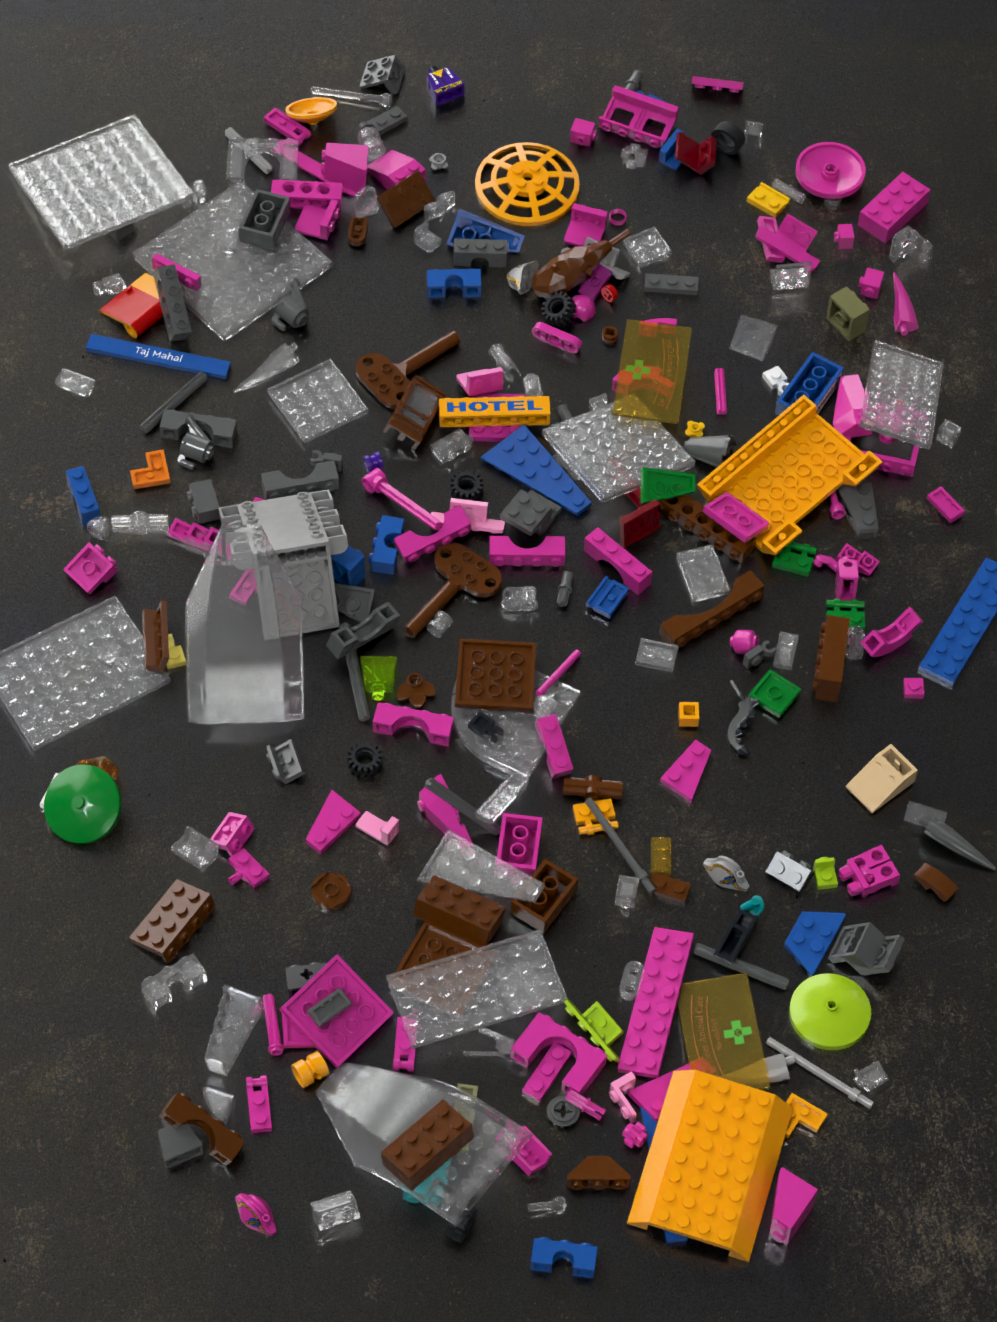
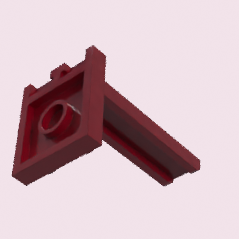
[608,460,661,548]

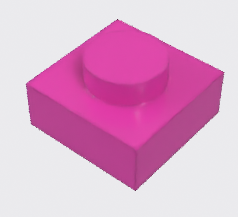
[903,678,924,699]

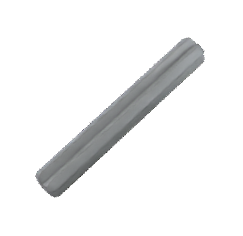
[225,127,273,174]

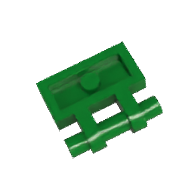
[772,540,817,577]
[826,598,865,632]

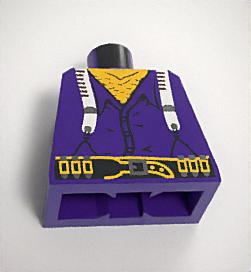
[427,66,465,106]

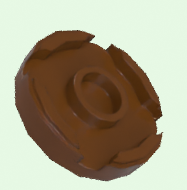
[311,872,351,910]

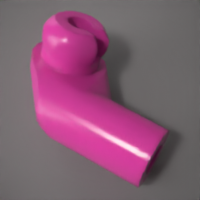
[813,554,838,572]

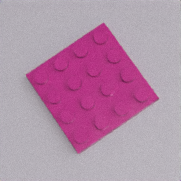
[279,954,394,1069]

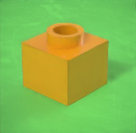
[678,702,699,727]

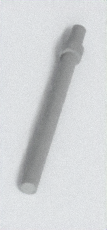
[766,1037,874,1109]

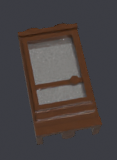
[383,375,446,450]

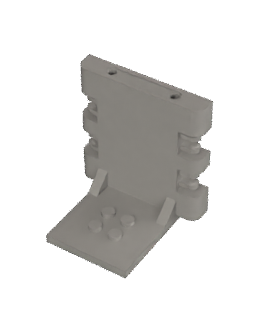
[218,489,348,640]

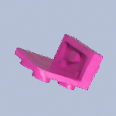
[295,199,341,240]
[564,203,608,246]
[456,367,503,396]

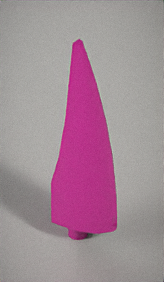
[893,272,919,336]

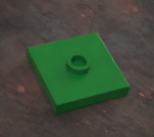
[748,669,802,718]

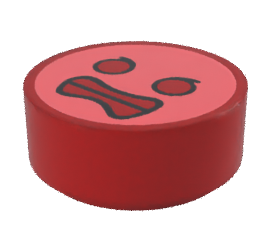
[601,284,618,303]

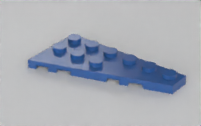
[480,425,592,516]

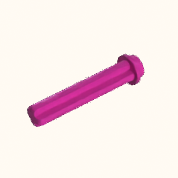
[263,994,284,1056]

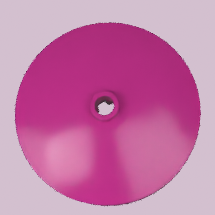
[795,142,866,199]

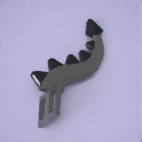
[728,680,760,756]

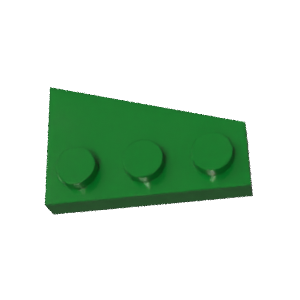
[641,467,695,505]

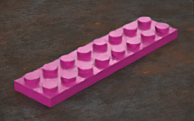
[618,927,694,1078]

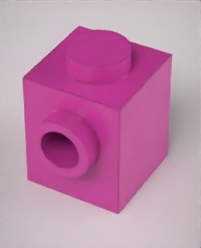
[570,118,597,147]
[858,268,884,299]

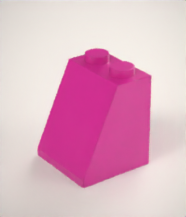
[321,143,368,195]
[769,1167,818,1245]

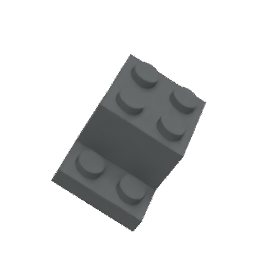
[500,489,562,536]
[828,922,905,976]

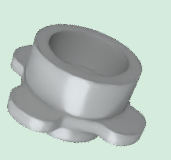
[429,153,448,170]

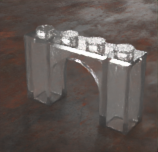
[227,137,299,185]

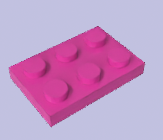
[703,492,769,543]

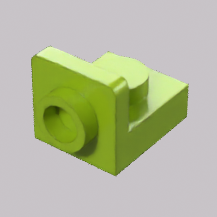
[813,857,838,890]

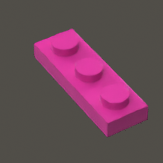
[691,76,744,93]
[757,216,785,263]
[152,253,201,291]
[522,1042,572,1103]

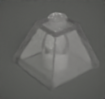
[729,315,778,361]

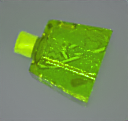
[360,656,397,701]

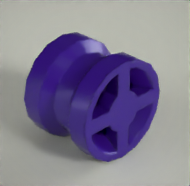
[363,452,383,473]

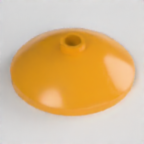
[286,97,337,125]

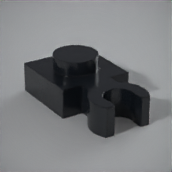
[468,711,504,743]

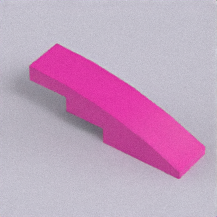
[167,518,232,558]

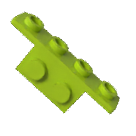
[563,998,624,1063]

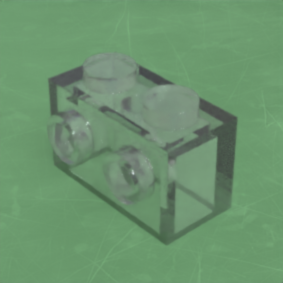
[310,1190,360,1231]

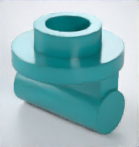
[740,895,764,916]

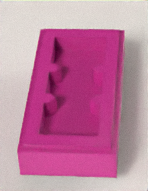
[926,486,965,523]

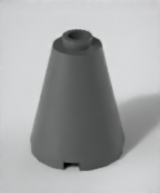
[684,435,737,468]

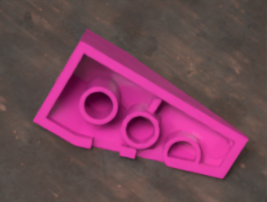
[833,374,874,438]
[417,774,474,858]

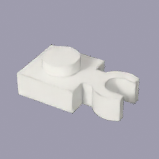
[762,366,789,396]

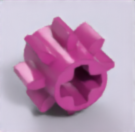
[622,1122,648,1148]

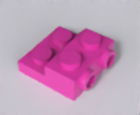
[63,542,119,595]

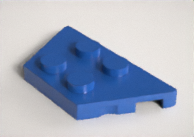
[784,911,846,977]

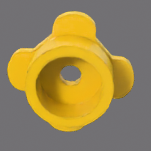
[685,421,705,438]

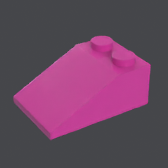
[367,150,426,190]

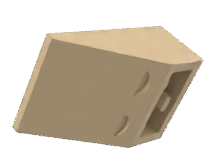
[846,744,918,813]

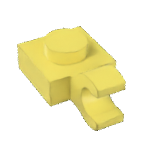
[166,633,186,670]

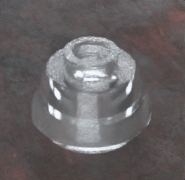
[87,516,112,541]
[533,695,559,719]

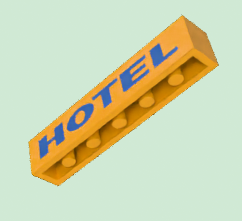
[439,396,550,427]

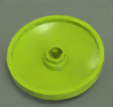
[789,973,871,1050]

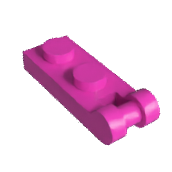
[264,108,311,146]
[393,1017,418,1072]
[246,1075,272,1133]

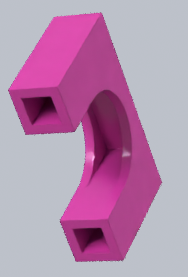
[510,1012,607,1095]

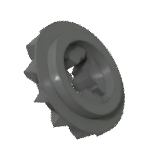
[547,1096,580,1128]

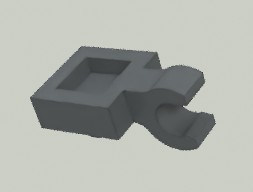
[310,450,343,472]
[743,640,776,669]

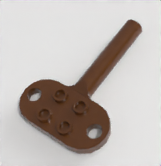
[356,331,460,409]
[404,543,502,638]

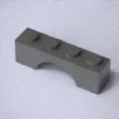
[160,409,237,448]
[261,460,339,500]
[326,602,400,659]

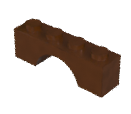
[158,1092,245,1166]

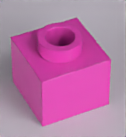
[834,224,854,249]

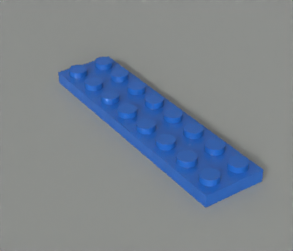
[918,557,997,686]

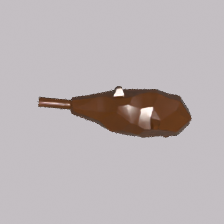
[531,229,632,298]

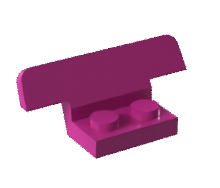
[756,213,820,271]

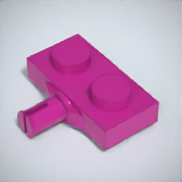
[228,848,270,888]

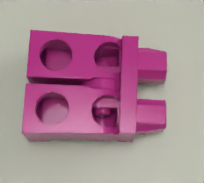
[838,844,900,897]

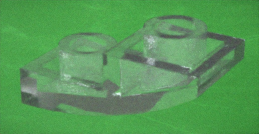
[424,190,455,222]

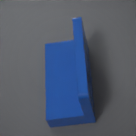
[659,128,683,170]

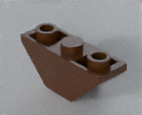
[566,1156,631,1190]

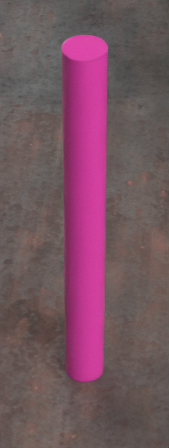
[536,649,581,697]

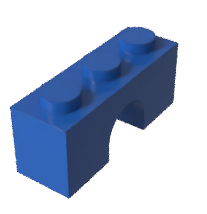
[427,268,481,298]
[66,466,101,527]
[368,515,404,575]
[530,1237,597,1278]

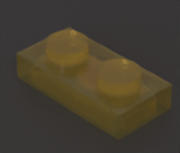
[651,837,671,876]

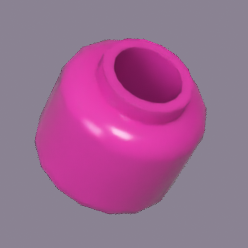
[730,630,759,654]

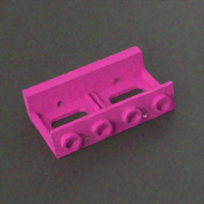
[599,85,679,148]

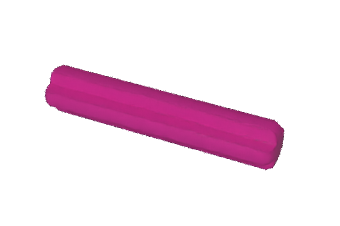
[714,368,727,415]

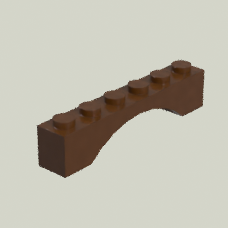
[659,570,765,650]

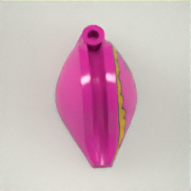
[235,1193,277,1236]

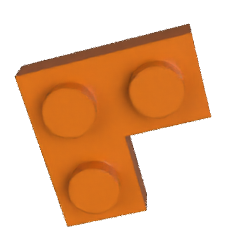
[130,449,170,490]

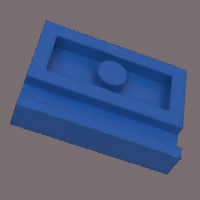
[586,576,629,619]

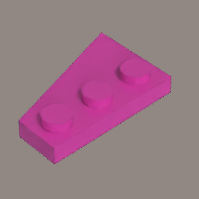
[660,739,711,803]
[306,790,361,855]

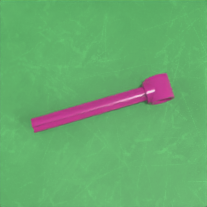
[361,468,443,531]

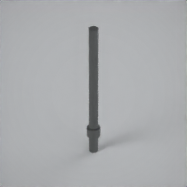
[585,797,656,894]

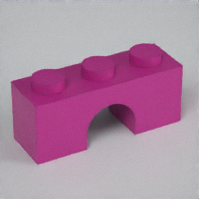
[535,714,573,779]

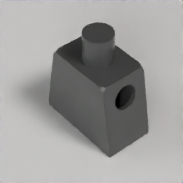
[158,1120,203,1169]

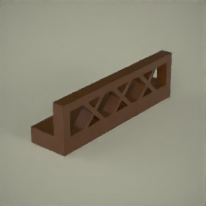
[142,600,169,673]

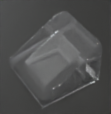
[744,120,764,137]

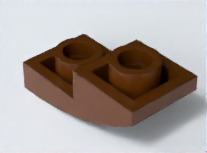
[913,863,958,902]

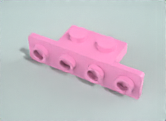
[431,498,505,534]

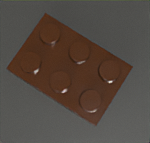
[376,170,435,228]

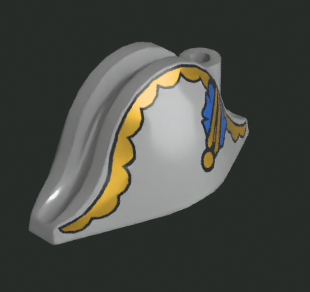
[507,260,539,295]
[703,856,749,892]

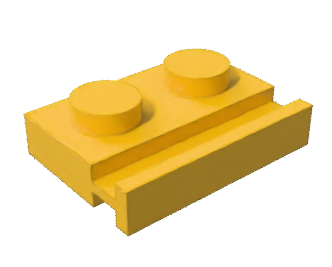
[747,182,790,218]

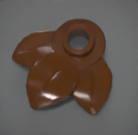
[397,673,435,708]

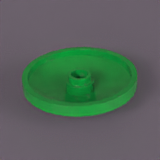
[44,765,122,844]

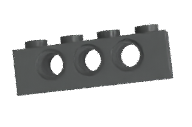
[153,264,192,342]

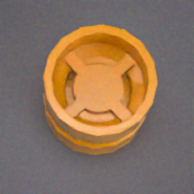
[291,1051,329,1088]

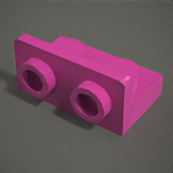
[208,812,254,856]

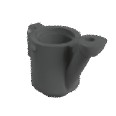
[272,278,309,332]
[178,413,215,470]

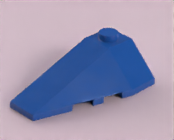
[446,209,525,252]

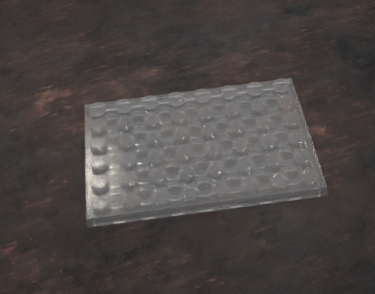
[0,596,171,751]

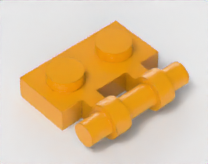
[572,798,618,835]

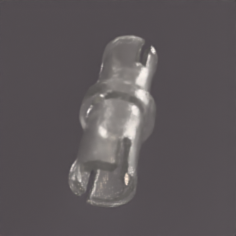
[771,178,806,204]

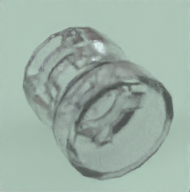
[427,611,453,638]

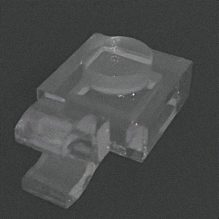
[93,273,126,296]

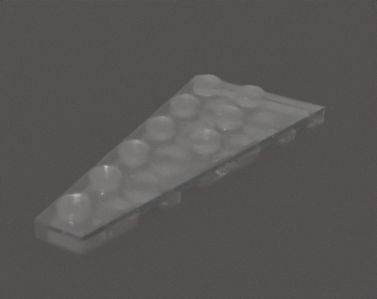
[417,830,545,903]

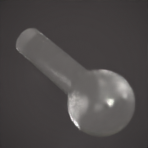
[528,1196,567,1213]

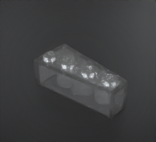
[204,984,264,1077]

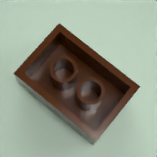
[511,859,578,934]

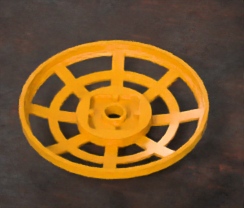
[475,142,580,226]

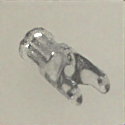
[489,343,521,383]

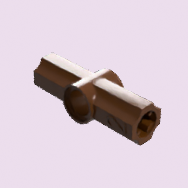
[563,775,623,801]

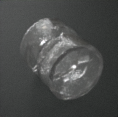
[357,127,386,160]
[176,179,209,209]

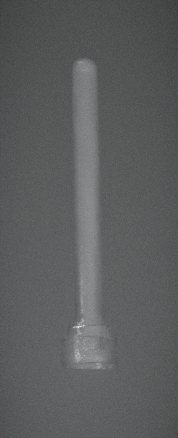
[310,87,392,108]

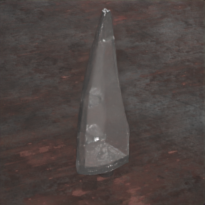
[233,342,299,393]

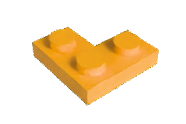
[785,1093,828,1138]

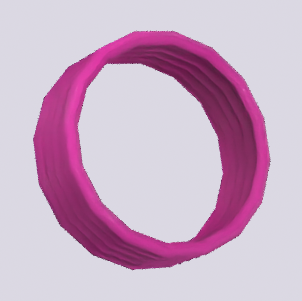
[609,209,627,226]

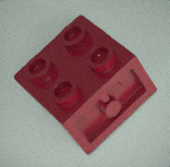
[675,132,717,175]

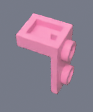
[356,811,399,846]
[609,1071,636,1123]

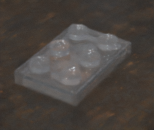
[676,545,730,602]

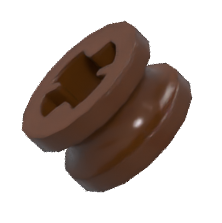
[602,326,618,344]

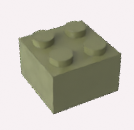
[826,286,870,341]

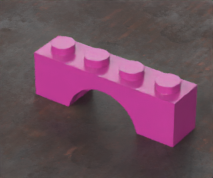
[394,505,471,563]
[584,527,652,595]
[489,536,565,567]
[373,702,454,747]

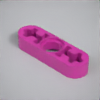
[532,322,582,353]

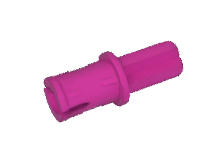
[565,1089,606,1121]

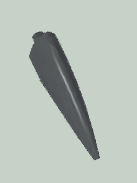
[918,816,996,871]

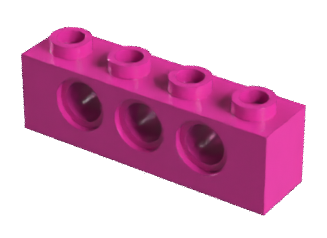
[271,180,343,210]

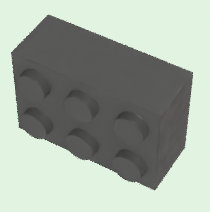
[239,189,290,250]

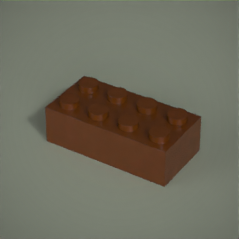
[812,615,850,703]
[413,875,506,948]
[380,1099,474,1191]

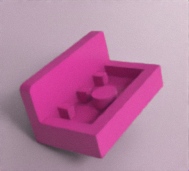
[501,1126,552,1176]

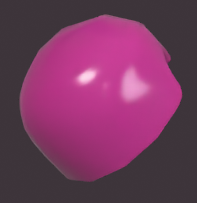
[572,294,596,322]

